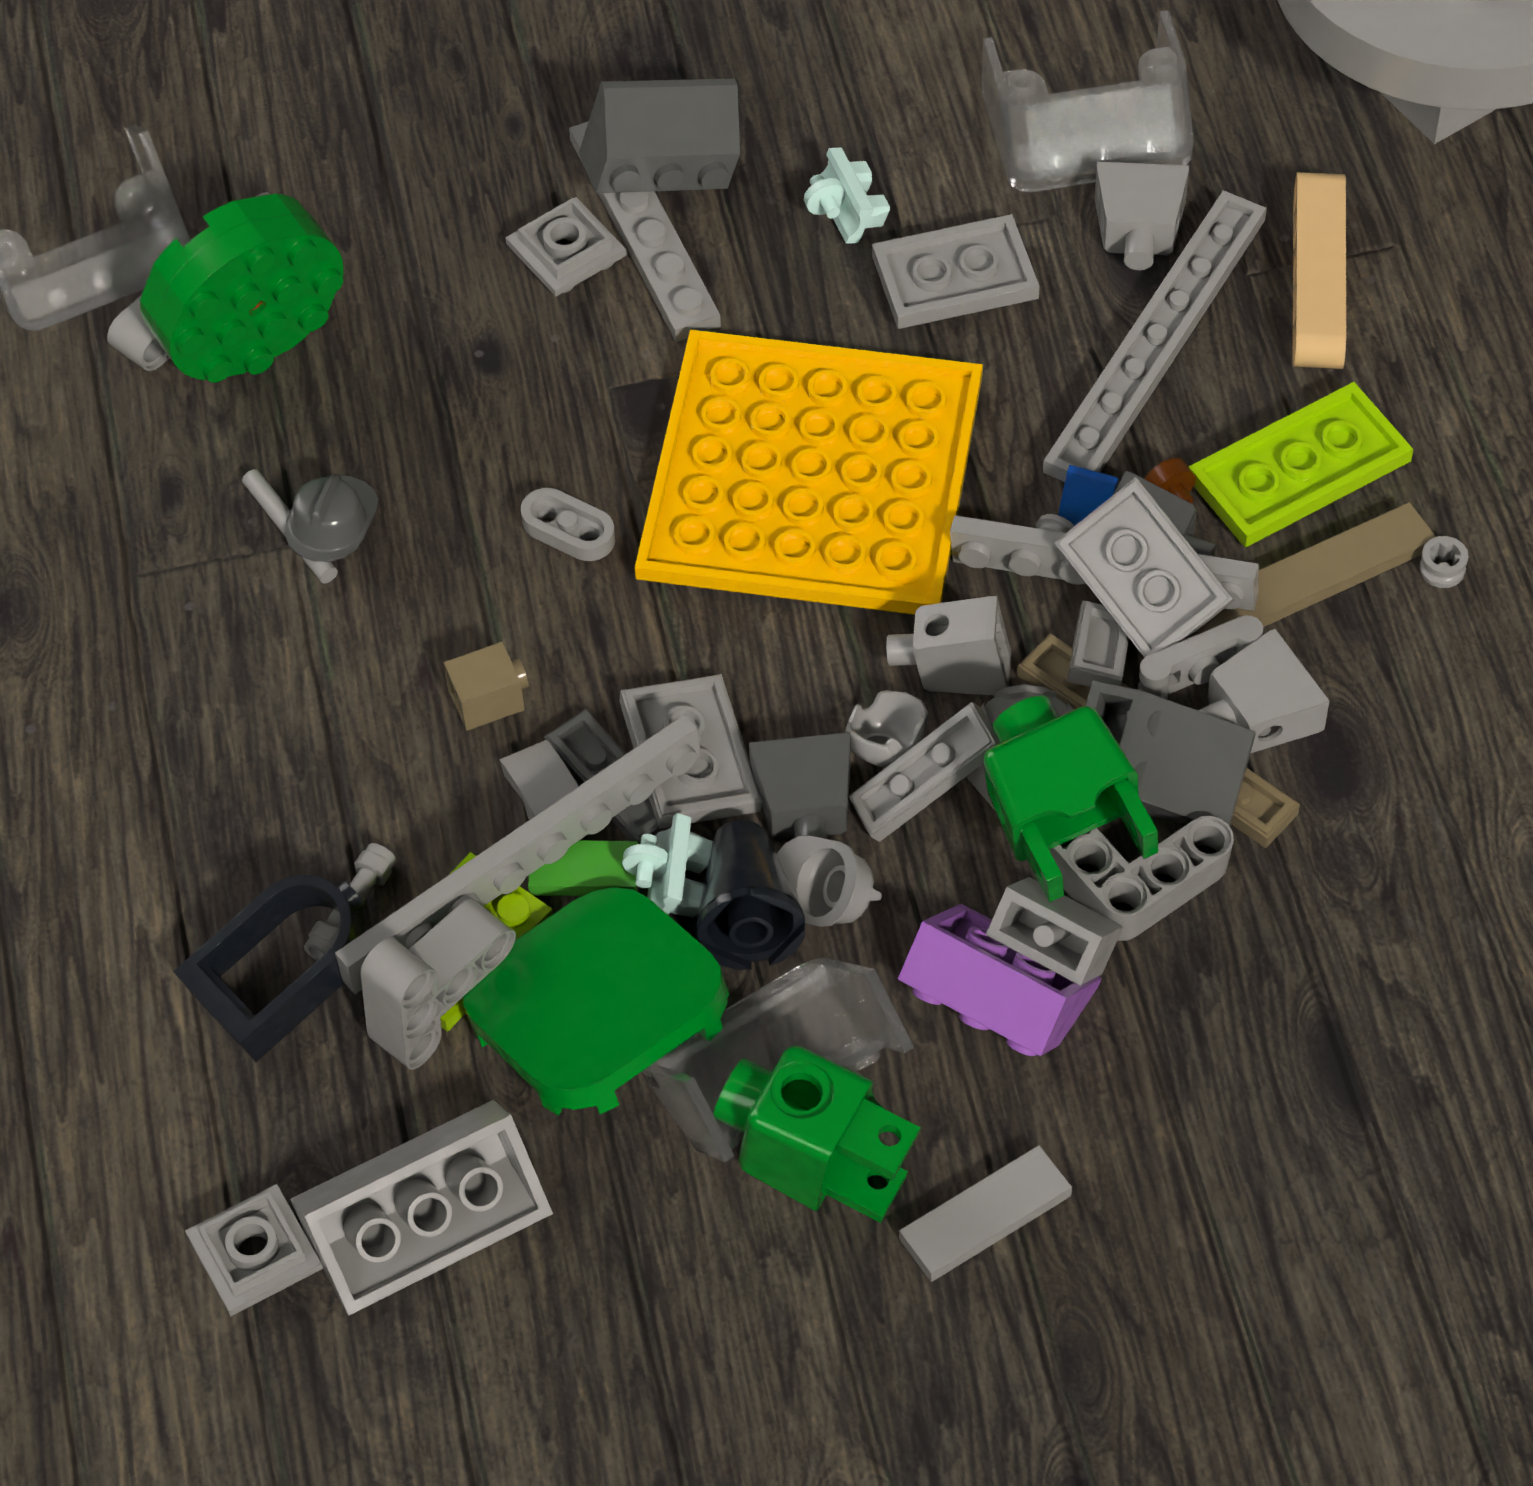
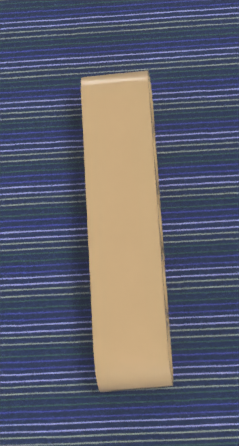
[1292,172,1346,369]

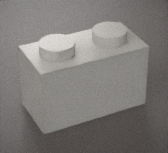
[986,877,1123,986]

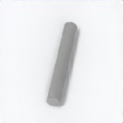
[242,469,338,583]

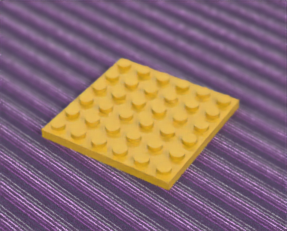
[635,330,983,615]

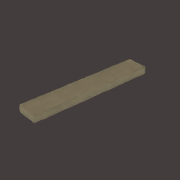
[1185,502,1436,640]
[1017,633,1300,848]

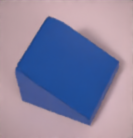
[1058,465,1118,526]

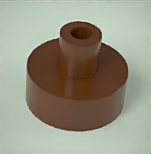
[1144,458,1196,504]

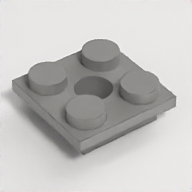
[505,197,627,297]
[185,1184,323,1317]

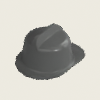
[284,474,378,562]

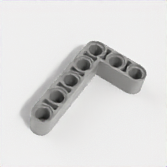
[966,720,1234,941]

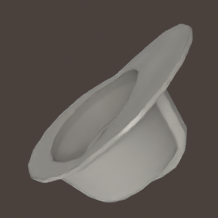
[776,836,882,927]

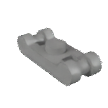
[1138,615,1264,700]

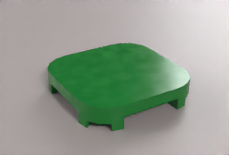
[463,887,729,1116]

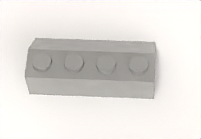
[290,1100,553,1316]

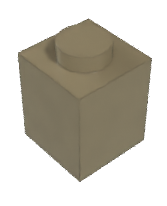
[443,642,529,731]

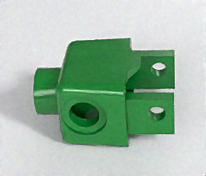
[983,695,1158,903]
[713,1045,921,1223]

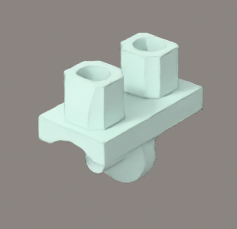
[804,147,890,244]
[622,813,713,918]

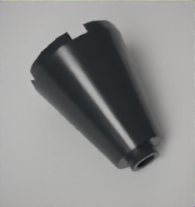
[696,820,805,970]

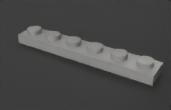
[569,121,721,342]
[950,515,1259,611]

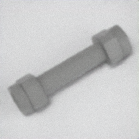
[304,843,396,960]

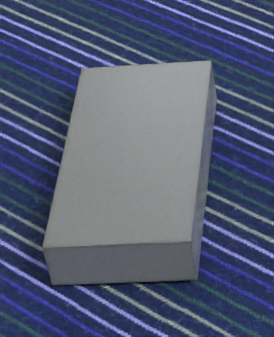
[1067,601,1129,687]

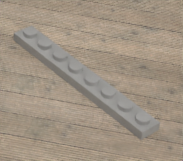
[1043,190,1267,482]
[335,714,701,995]

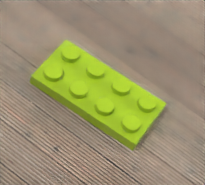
[1189,382,1413,548]

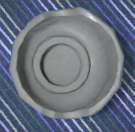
[845,690,929,767]

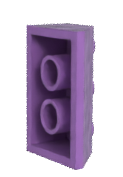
[898,904,1102,1056]

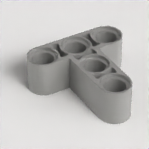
[360,899,516,1070]

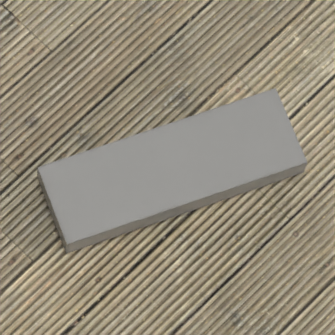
[849,702,1000,842]
[899,1145,1072,1282]

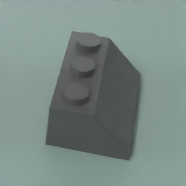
[579,79,740,193]

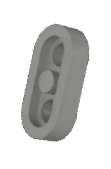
[521,488,615,561]

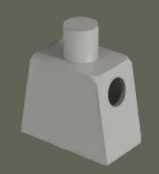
[1095,161,1189,270]
[886,596,1011,695]
[1198,629,1329,753]

